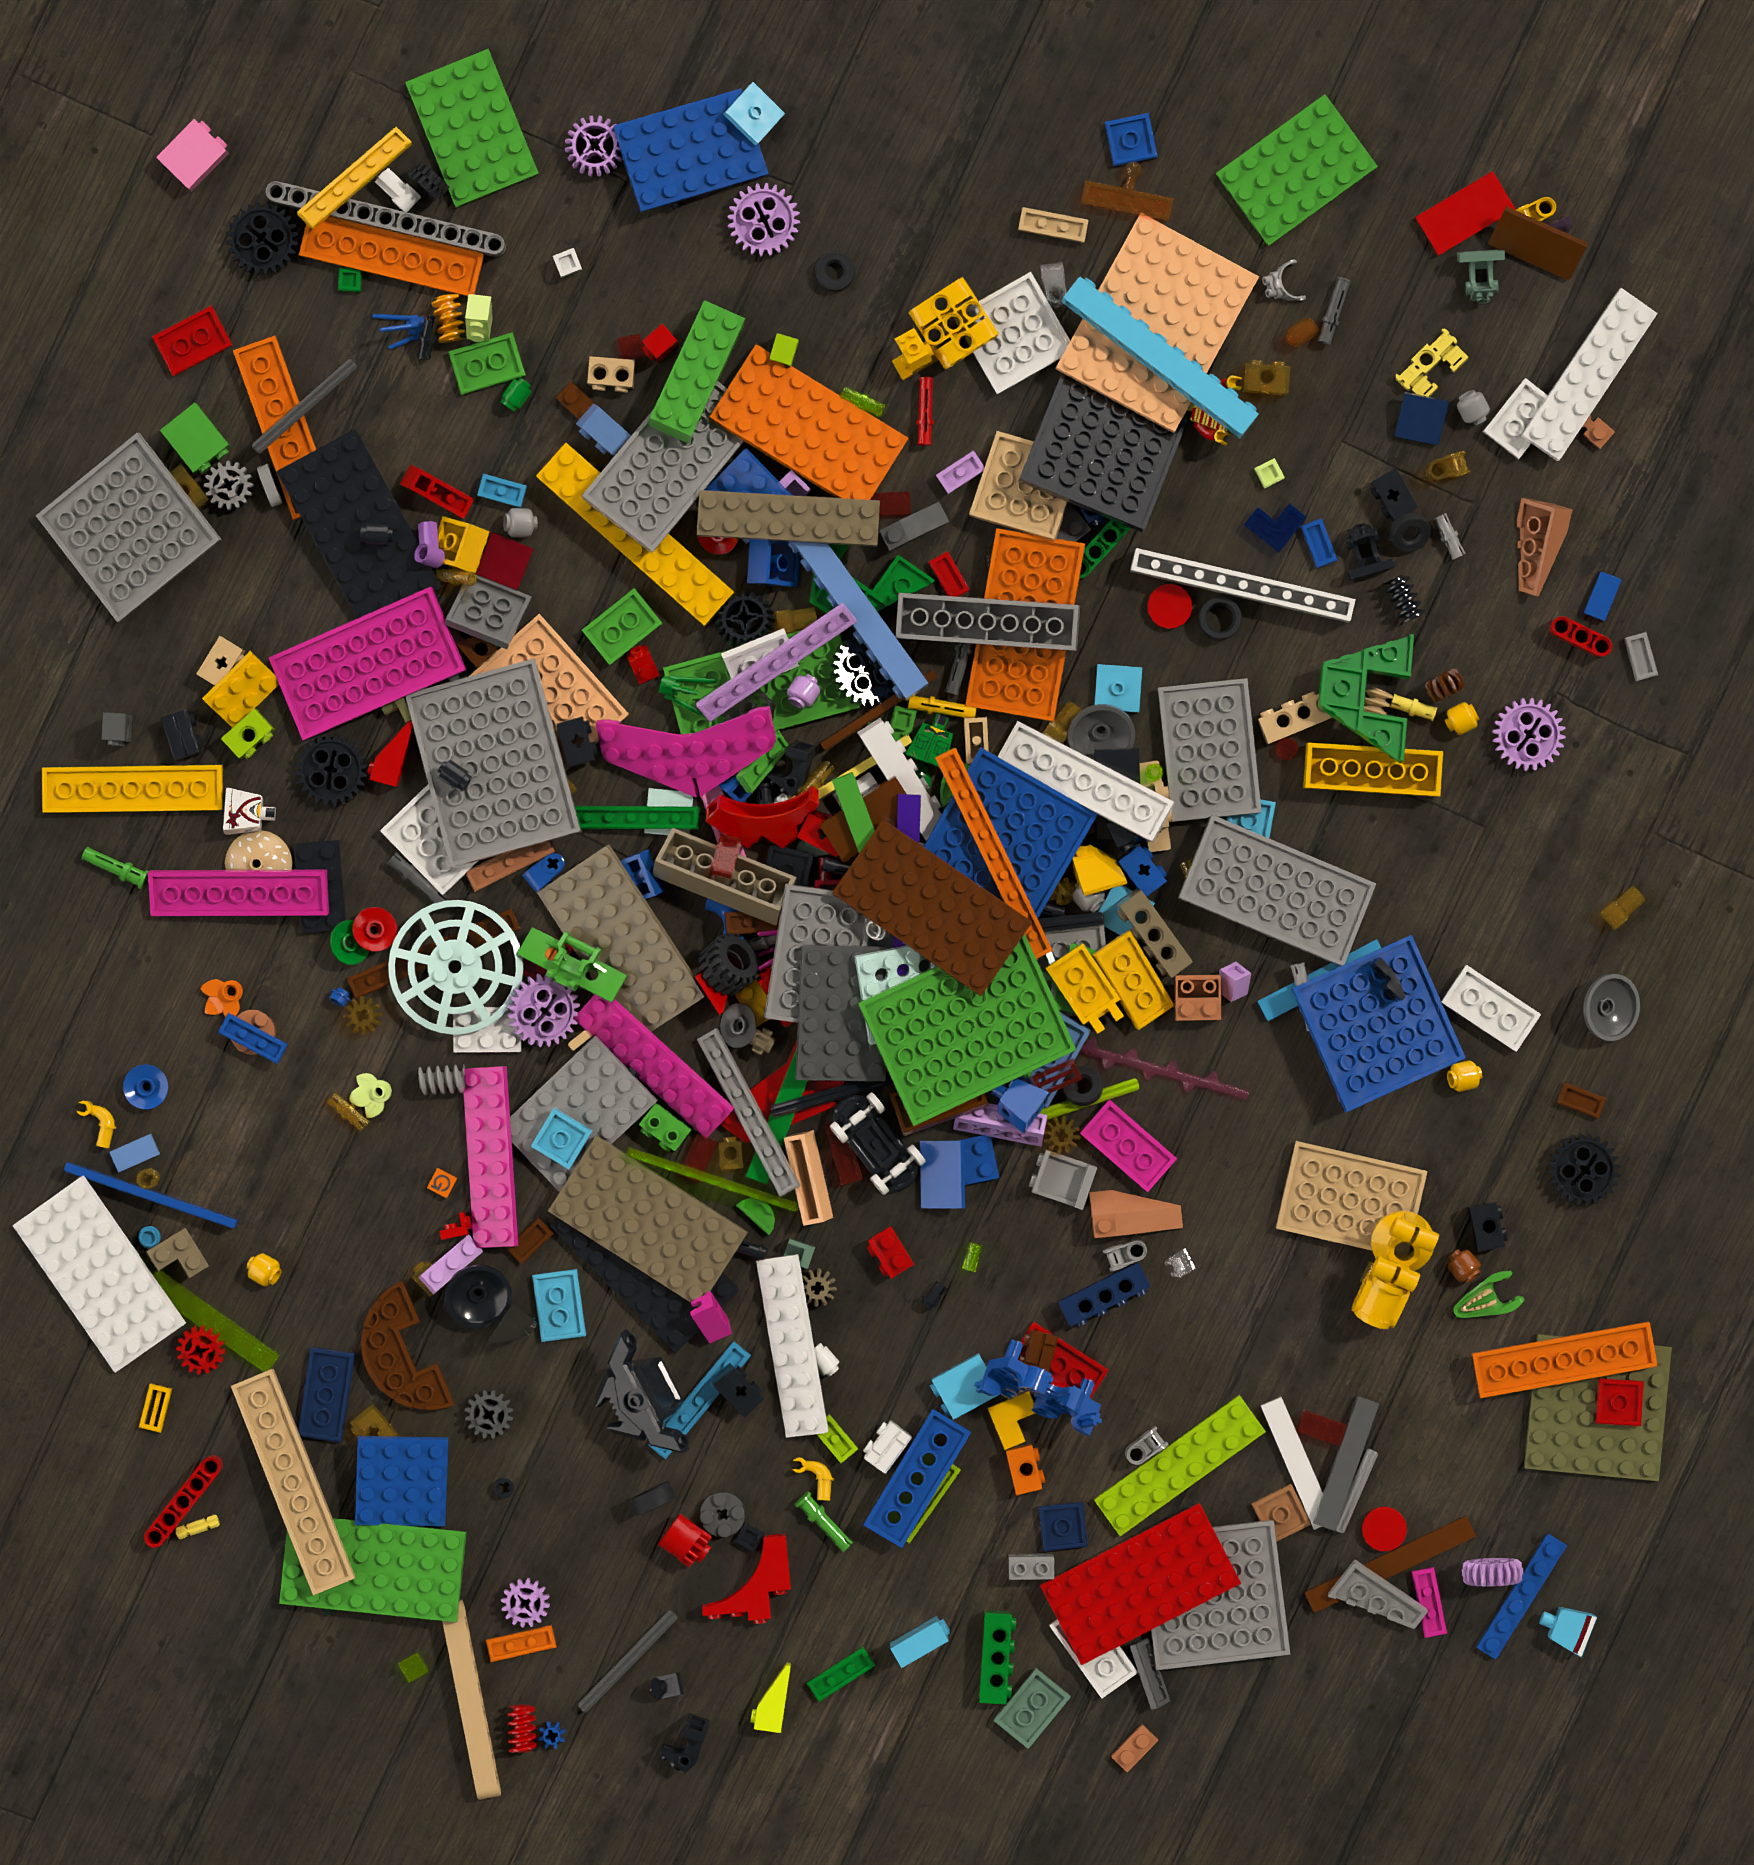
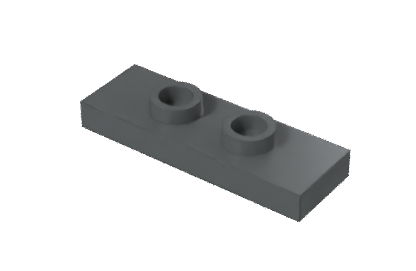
[1130,1638,1170,1710]

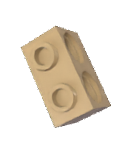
[587,356,636,393]

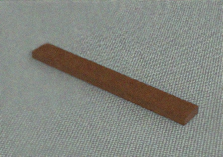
[346,909,521,999]
[1304,1515,1476,1613]

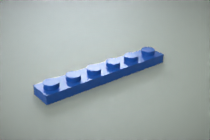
[1476,1533,1567,1659]

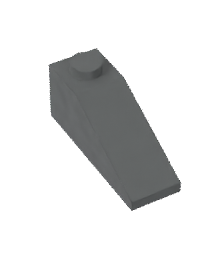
[879,502,949,553]

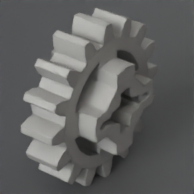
[204,461,254,510]

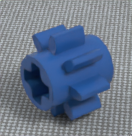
[539,1721,566,1749]

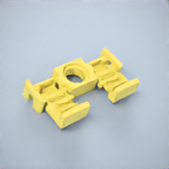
[1396,329,1468,397]

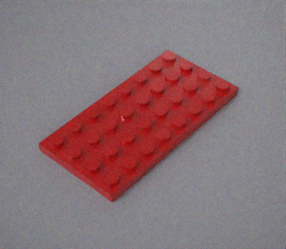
[1040,1503,1241,1666]

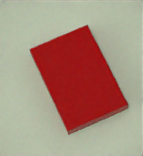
[152,305,233,377]

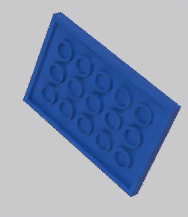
[613,89,769,213]

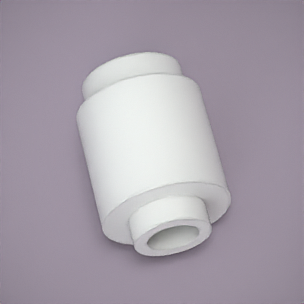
[814,1343,839,1377]

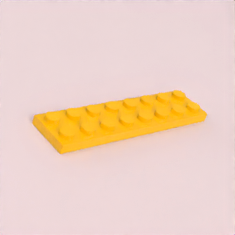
[42,765,223,813]

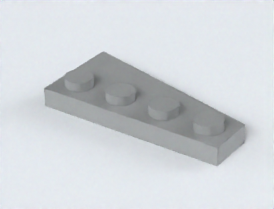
[1328,1559,1428,1629]

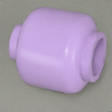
[787,674,820,709]

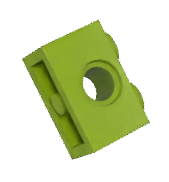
[221,708,275,759]

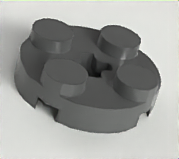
[700,1492,745,1537]

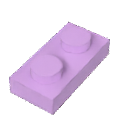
[936,450,985,494]

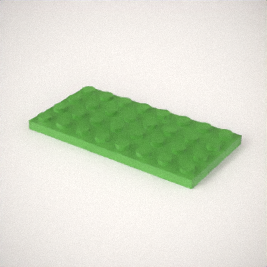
[663,630,860,734]
[279,1518,467,1622]

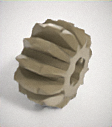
[802,1268,837,1307]

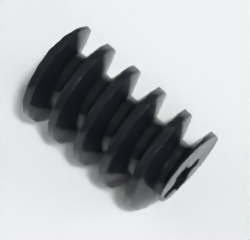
[1382,575,1425,625]

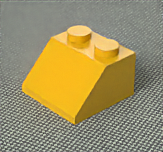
[438,516,490,574]

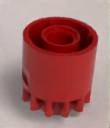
[658,1513,712,1567]

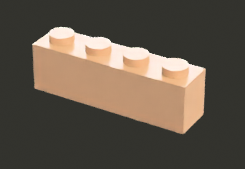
[784,1130,833,1226]

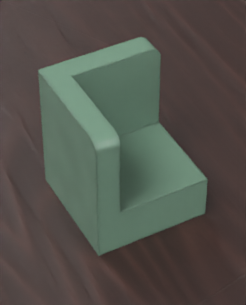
[784,1238,815,1269]

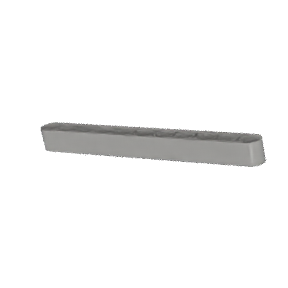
[266,181,506,257]

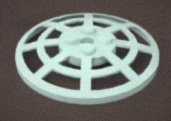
[388,900,523,1035]

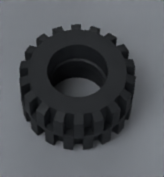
[699,933,760,995]

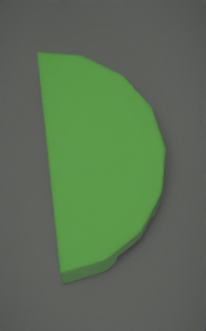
[736,1198,775,1235]

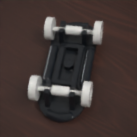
[830,1092,926,1195]

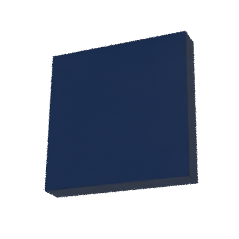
[1395,392,1449,445]
[1038,1501,1088,1551]

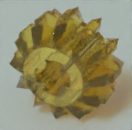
[344,996,383,1034]
[1043,1116,1080,1154]

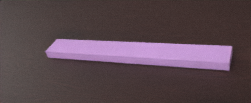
[696,603,857,722]

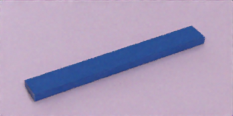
[64,1162,239,1228]

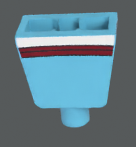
[1539,1607,1597,1657]

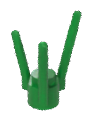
[659,674,716,715]

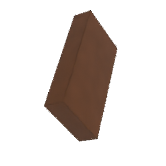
[1556,1082,1607,1119]
[506,1217,554,1264]

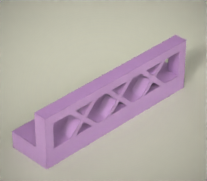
[953,1103,1047,1147]

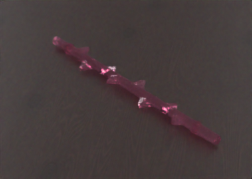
[1079,1037,1249,1099]

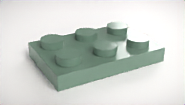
[993,1668,1071,1749]

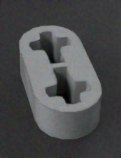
[257,464,283,507]

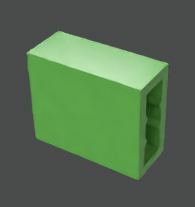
[160,403,231,474]

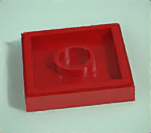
[1595,1378,1644,1426]

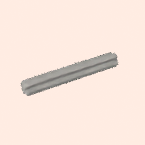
[1335,1449,1378,1533]

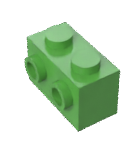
[639,1103,692,1152]

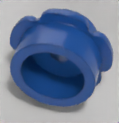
[329,987,351,1007]

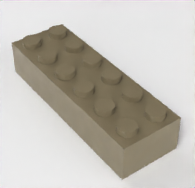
[653,828,797,926]

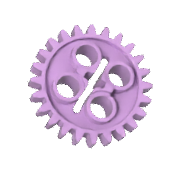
[727,183,800,257]
[1492,698,1566,771]
[507,974,580,1047]

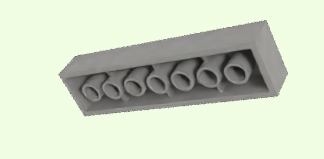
[896,593,1080,651]

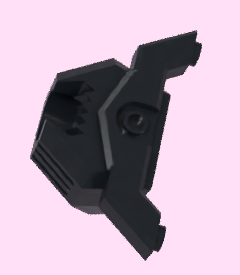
[595,1329,689,1453]

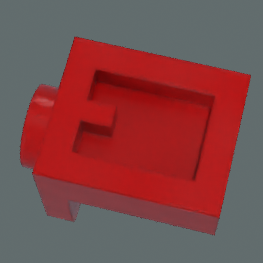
[440,1212,472,1240]

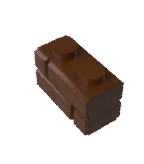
[1019,1329,1058,1372]

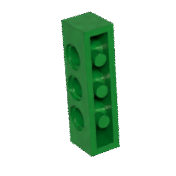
[979,1610,1016,1704]

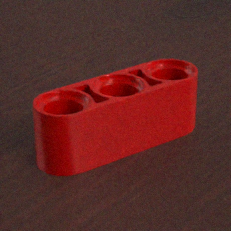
[1549,616,1612,657]

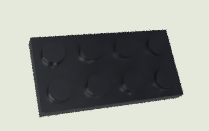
[294,840,346,933]

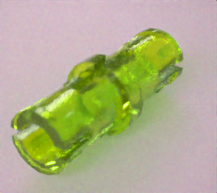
[840,386,886,417]

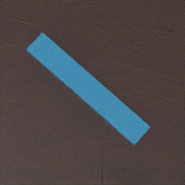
[1257,939,1381,1021]
[648,1341,751,1460]

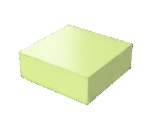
[1254,458,1285,489]

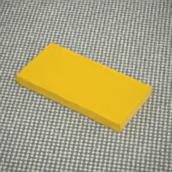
[1092,930,1175,1030]

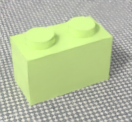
[465,294,493,342]

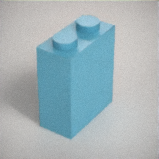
[930,1353,1000,1420]
[890,1616,950,1668]

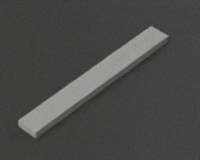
[697,1029,801,1197]

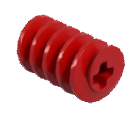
[507,1704,537,1753]

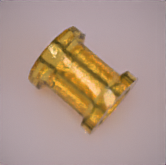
[137,1168,160,1189]

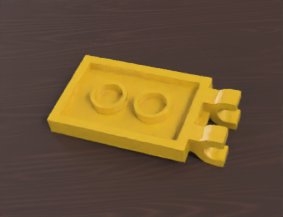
[1045,943,1124,1034]

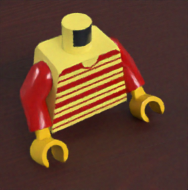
[1187,375,1242,446]

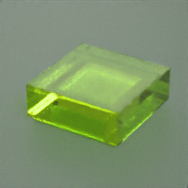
[398,1652,429,1683]

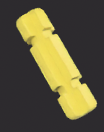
[175,1515,220,1539]

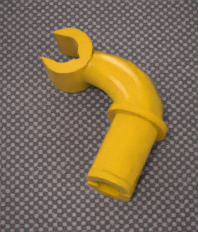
[77,1101,116,1148]
[793,1457,834,1501]

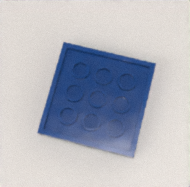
[355,1436,448,1526]

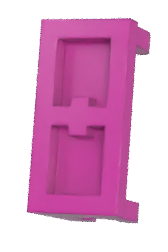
[690,1291,732,1343]

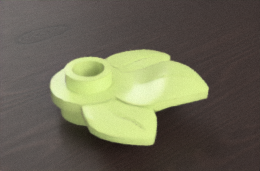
[349,1073,392,1118]

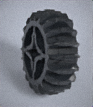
[715,591,776,648]

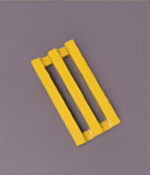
[139,1383,173,1433]

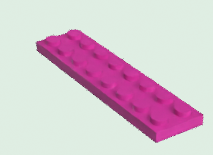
[148,870,329,916]
[574,994,734,1139]
[464,1066,518,1248]

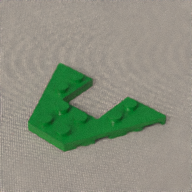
[809,544,935,614]
[1318,634,1414,763]

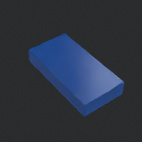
[1300,518,1338,569]
[1583,571,1621,622]

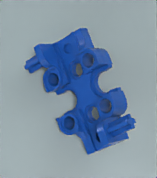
[974,1340,1102,1436]

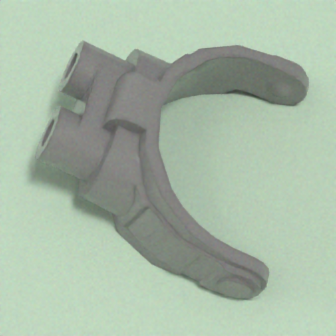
[1262,259,1306,301]

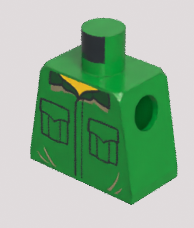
[906,714,953,768]

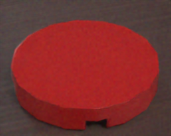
[1147,584,1192,629]
[1362,1506,1407,1551]

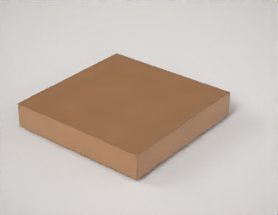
[1251,1484,1311,1542]

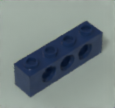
[1058,1261,1151,1328]

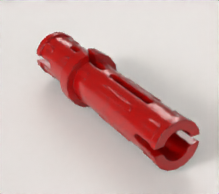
[916,377,934,446]

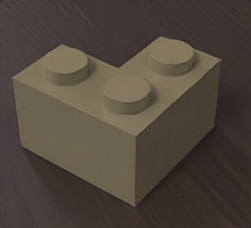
[146,1228,209,1279]

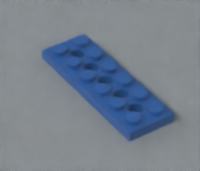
[863,1409,971,1548]

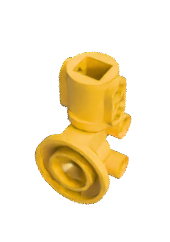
[1351,1211,1439,1329]

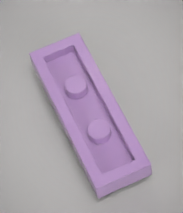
[419,1234,483,1294]

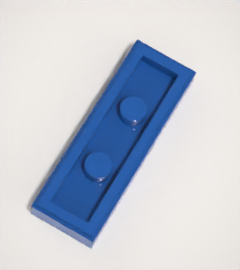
[218,1013,289,1064]

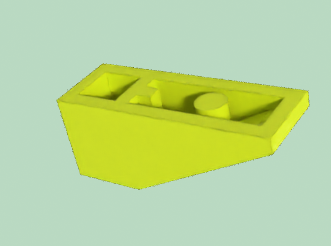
[751,1663,791,1733]

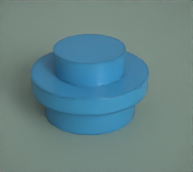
[138,1226,161,1249]

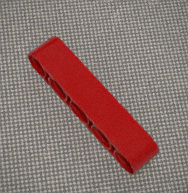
[144,1455,223,1548]

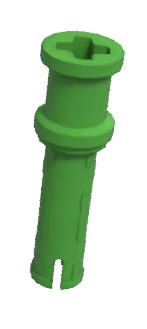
[81,847,149,890]
[795,1491,853,1552]

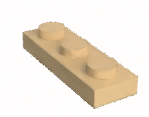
[1018,207,1089,243]

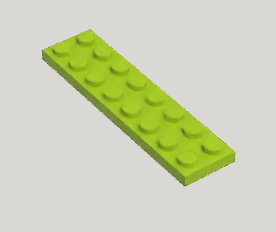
[1094,1395,1266,1536]

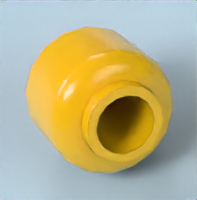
[1445,702,1480,735]
[1447,1060,1482,1092]
[247,1253,281,1287]

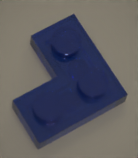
[1244,503,1307,553]

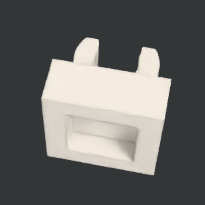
[553,248,582,278]

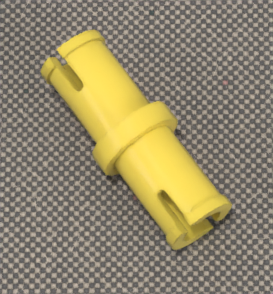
[1390,694,1437,721]

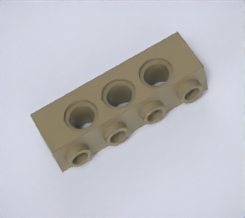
[1115,889,1193,978]

